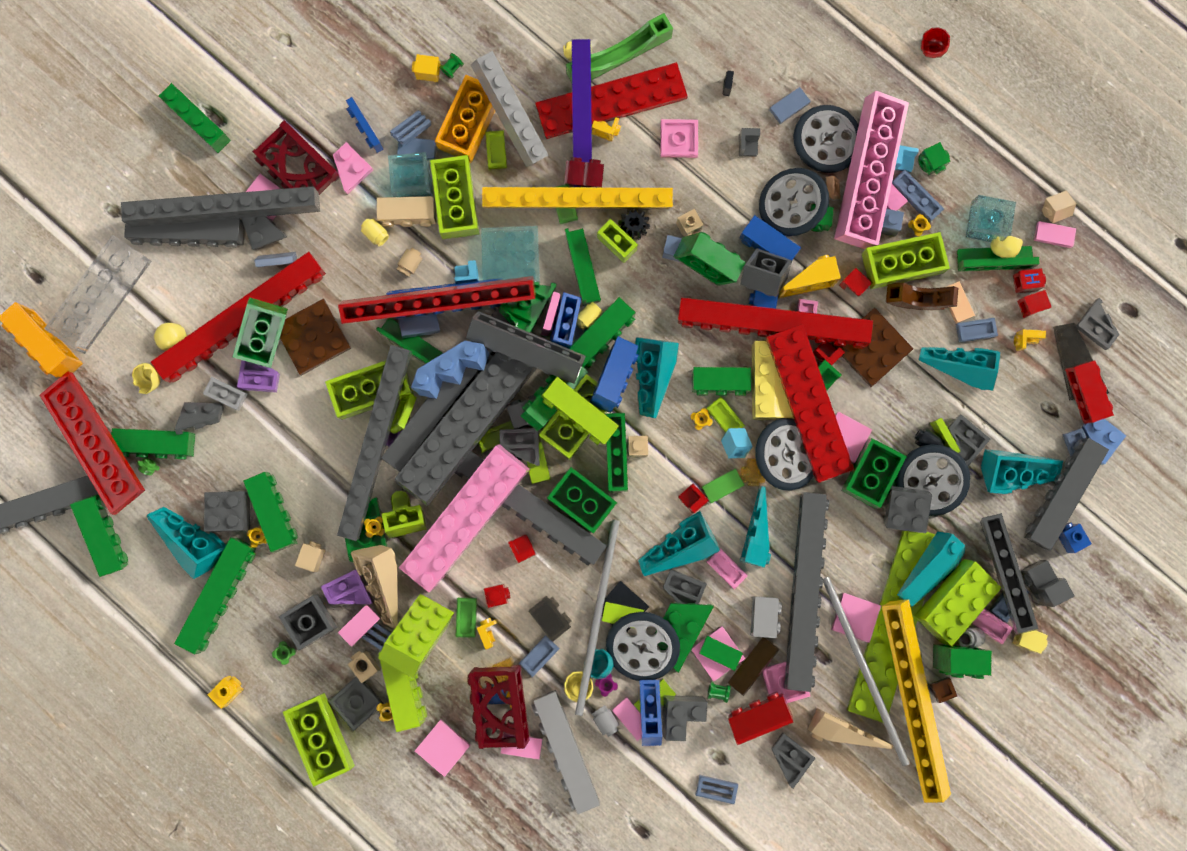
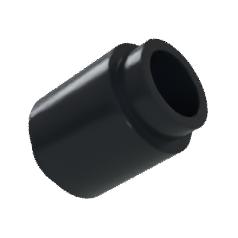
[914,428,945,447]

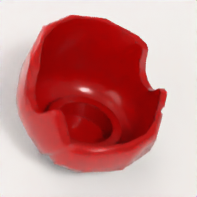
[921,27,950,59]

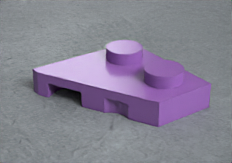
[237,360,280,393]
[321,569,373,604]

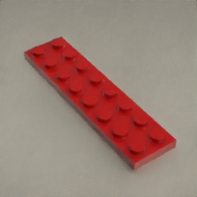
[535,62,688,139]
[765,324,854,483]
[39,371,145,515]

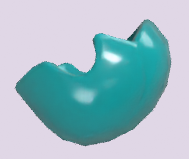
[584,649,614,679]

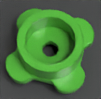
[137,458,160,475]
[272,641,296,665]

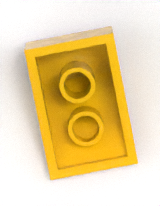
[778,255,841,299]

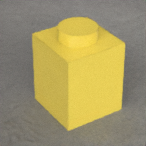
[1012,631,1048,654]

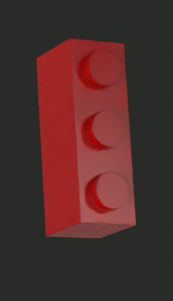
[1065,360,1114,424]

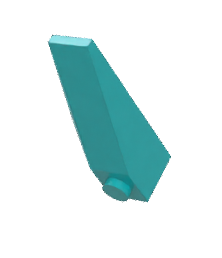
[635,337,679,418]
[919,347,1001,391]
[981,449,1064,494]
[740,486,771,568]
[147,507,226,579]
[638,511,720,576]
[897,531,965,607]

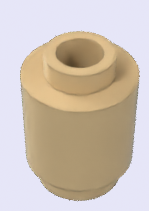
[396,248,423,277]

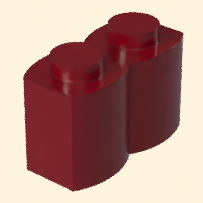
[564,157,604,188]

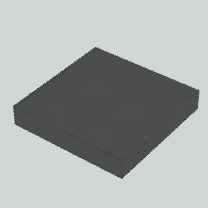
[328,676,384,731]

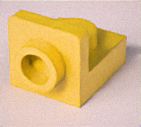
[592,118,621,142]
[1013,329,1046,351]
[477,618,497,650]

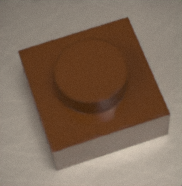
[930,677,957,703]

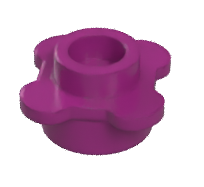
[595,674,618,697]

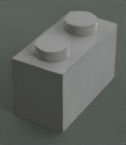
[750,596,782,638]

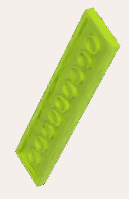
[847,530,935,723]

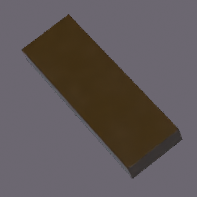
[728,637,780,696]

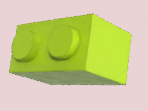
[597,219,638,263]

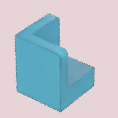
[895,145,919,172]
[454,260,479,283]
[721,428,753,459]

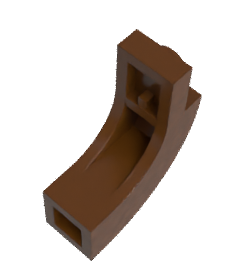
[886,282,959,310]

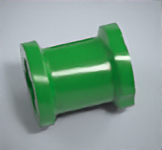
[439,53,464,79]
[707,681,731,703]

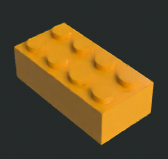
[435,74,495,163]
[0,302,83,378]

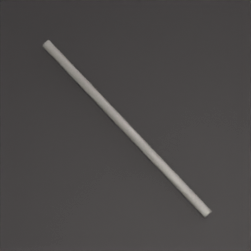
[575,520,620,716]
[823,577,910,766]

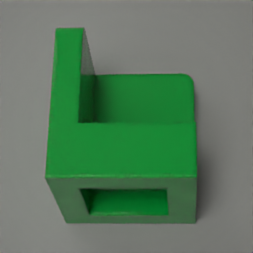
[818,360,842,391]

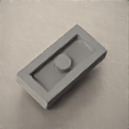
[203,377,248,411]

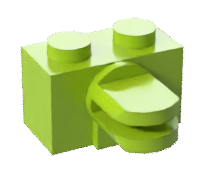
[382,491,427,539]

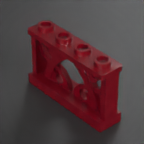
[252,120,340,195]
[467,665,530,749]

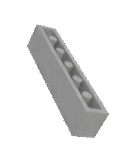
[471,51,548,167]
[531,690,600,814]

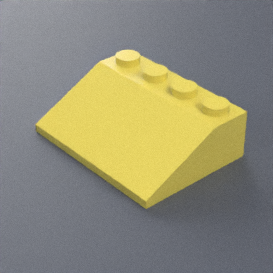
[752,341,794,420]

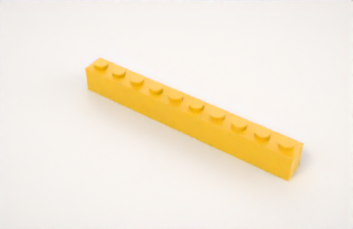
[482,187,673,209]
[882,599,951,803]

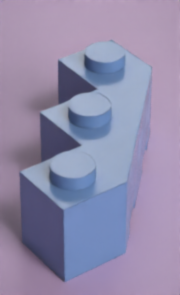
[411,341,489,399]

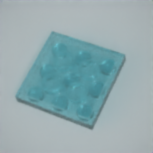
[481,226,540,283]

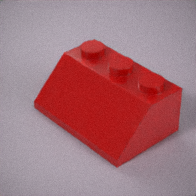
[728,692,794,745]

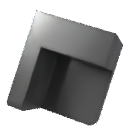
[739,128,760,157]

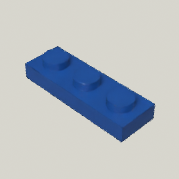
[346,97,384,153]

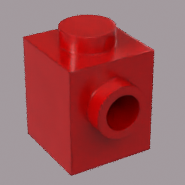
[484,584,511,608]

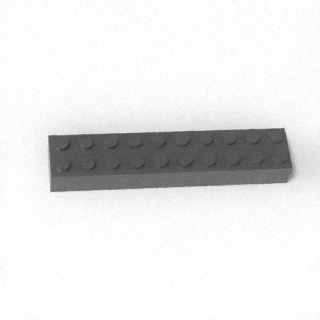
[395,352,537,507]

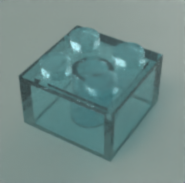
[388,152,432,197]
[966,195,1016,242]

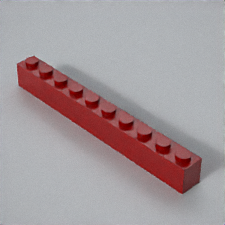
[151,252,326,383]
[338,276,536,324]
[678,298,873,349]

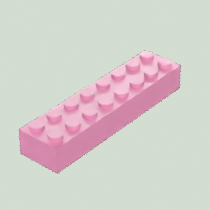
[834,91,909,249]
[399,445,530,593]

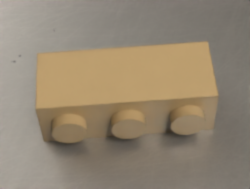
[377,196,436,228]

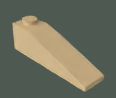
[351,545,398,628]
[808,708,893,749]

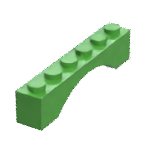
[566,13,673,83]

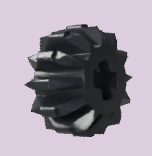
[618,208,650,240]

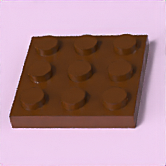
[280,298,352,376]
[832,307,914,387]

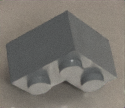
[1021,560,1075,607]
[662,695,708,741]

